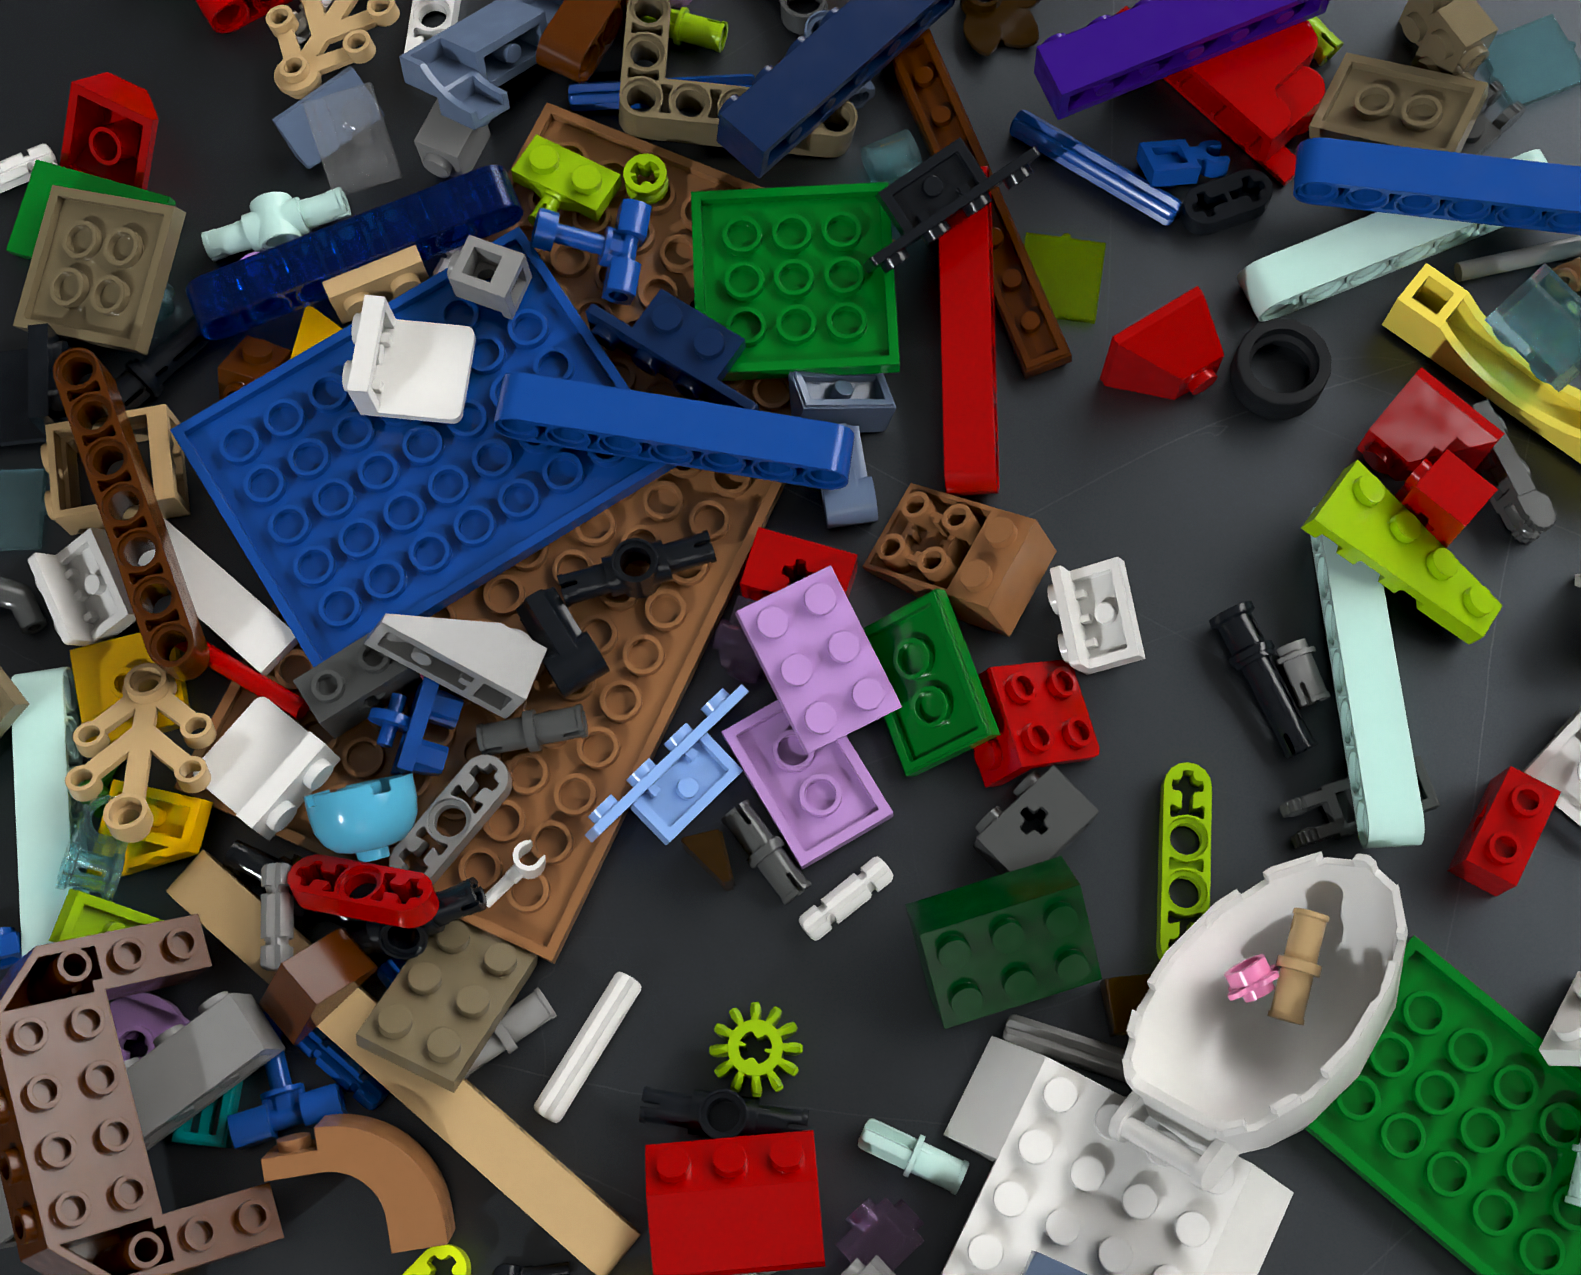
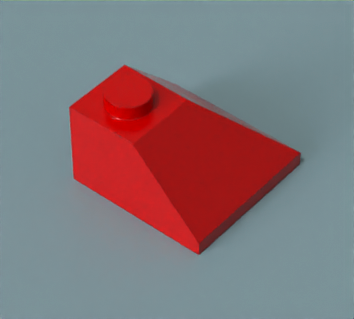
[59,72,159,190]
[1100,286,1224,400]
[1356,367,1505,481]

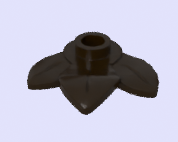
[960,0,1041,56]

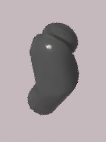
[0,576,47,635]

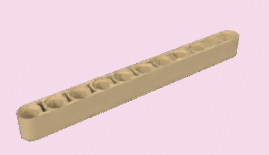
[166,850,641,1275]

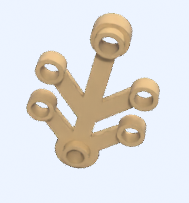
[265,0,400,99]
[65,663,217,843]

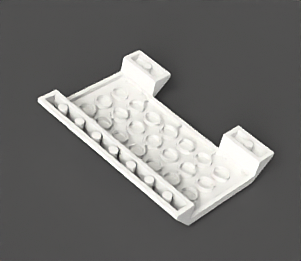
[940,1036,1294,1275]

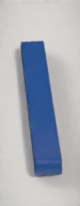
[1293,138,1581,235]
[493,372,855,490]

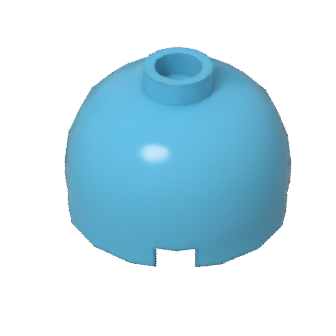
[304,773,418,862]

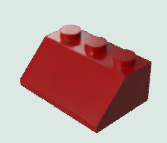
[645,1130,826,1275]

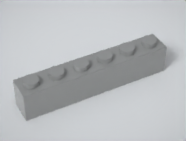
[0,991,286,1249]

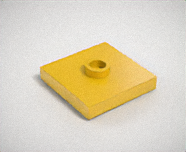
[69,632,190,744]

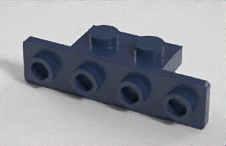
[585,288,759,411]

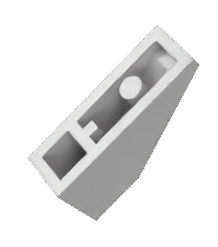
[364,613,548,719]

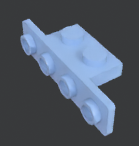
[585,684,749,845]

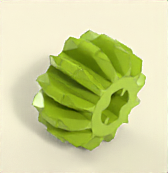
[709,1002,803,1098]

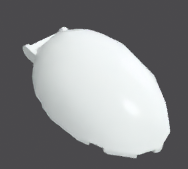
[1108,851,1408,1191]

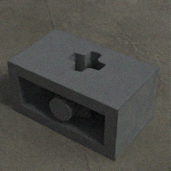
[293,633,423,739]
[973,765,1099,875]

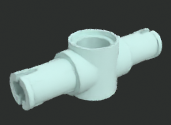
[201,187,351,262]

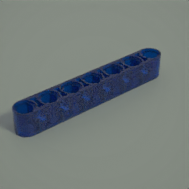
[185,165,524,340]

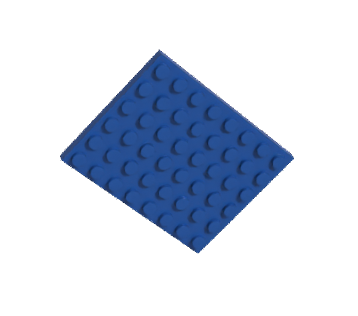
[170,226,677,667]

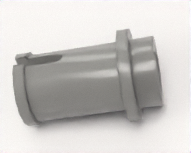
[1275,638,1331,709]

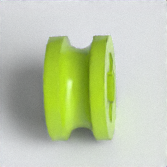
[623,153,669,205]

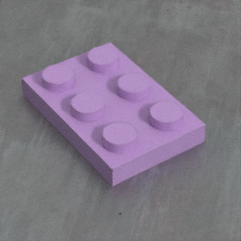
[735,565,902,755]
[722,700,893,870]

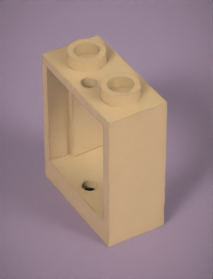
[41,404,190,535]

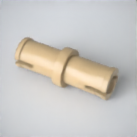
[1267,908,1330,1026]

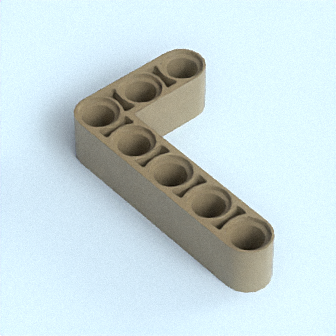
[619,0,858,158]

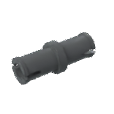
[476,704,588,755]
[721,799,812,905]

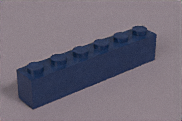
[716,0,955,179]

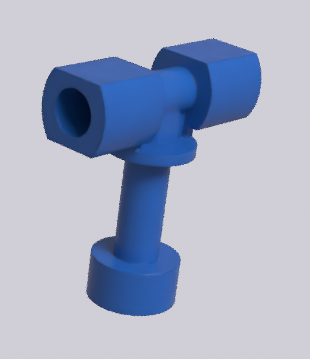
[530,199,652,305]
[227,1012,348,1150]

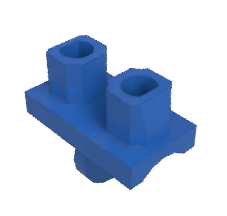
[368,676,464,777]

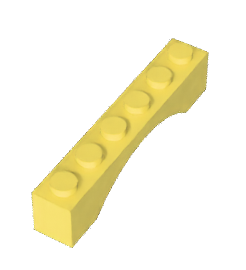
[1382,263,1581,464]

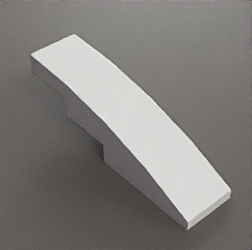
[138,518,298,676]

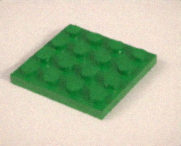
[691,182,900,381]

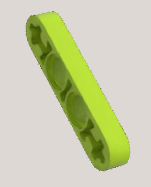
[1156,762,1212,960]

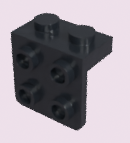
[0,323,70,447]

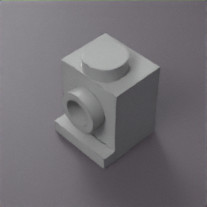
[447,235,532,320]

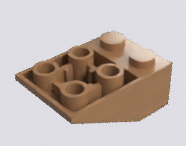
[862,483,1057,637]

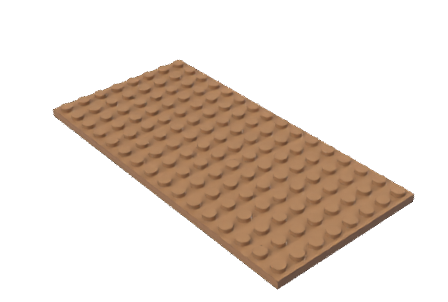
[174,102,895,964]

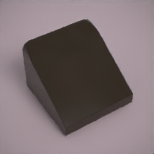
[680,829,736,891]
[1099,974,1151,1037]

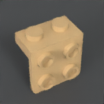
[310,206,429,324]

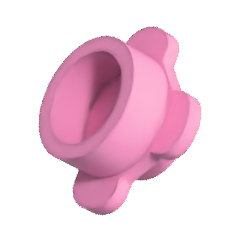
[1224,954,1279,1003]

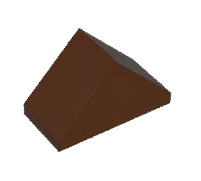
[259,927,378,1045]

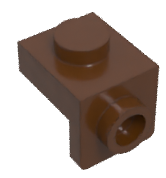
[218,335,292,401]

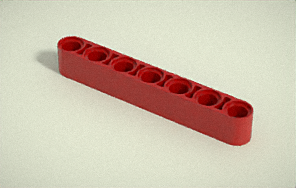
[939,166,1000,496]

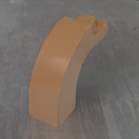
[261,1114,456,1254]

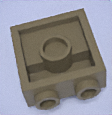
[1399,0,1499,80]

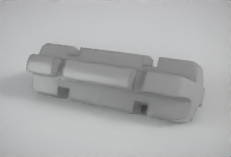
[260,862,294,971]

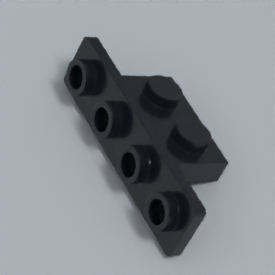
[863,137,1041,274]

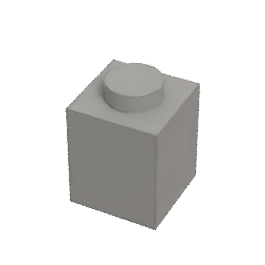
[414,98,491,182]

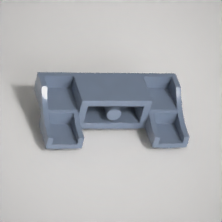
[399,0,612,130]

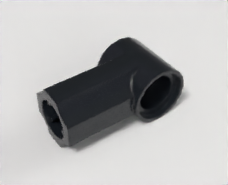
[516,587,610,698]

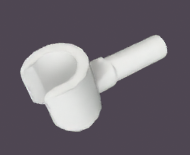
[485,840,546,908]

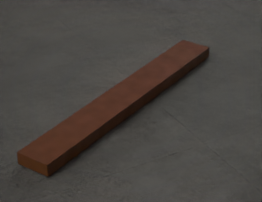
[890,28,1072,379]

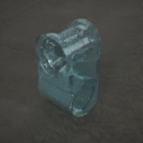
[55,794,135,901]

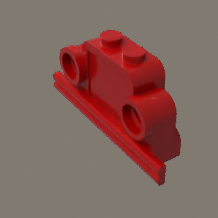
[1117,6,1325,186]

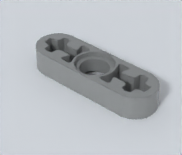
[389,755,512,885]

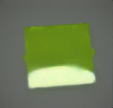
[1024,232,1106,324]

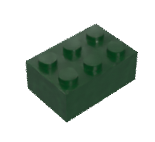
[905,856,1102,1029]

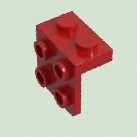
[973,660,1100,788]

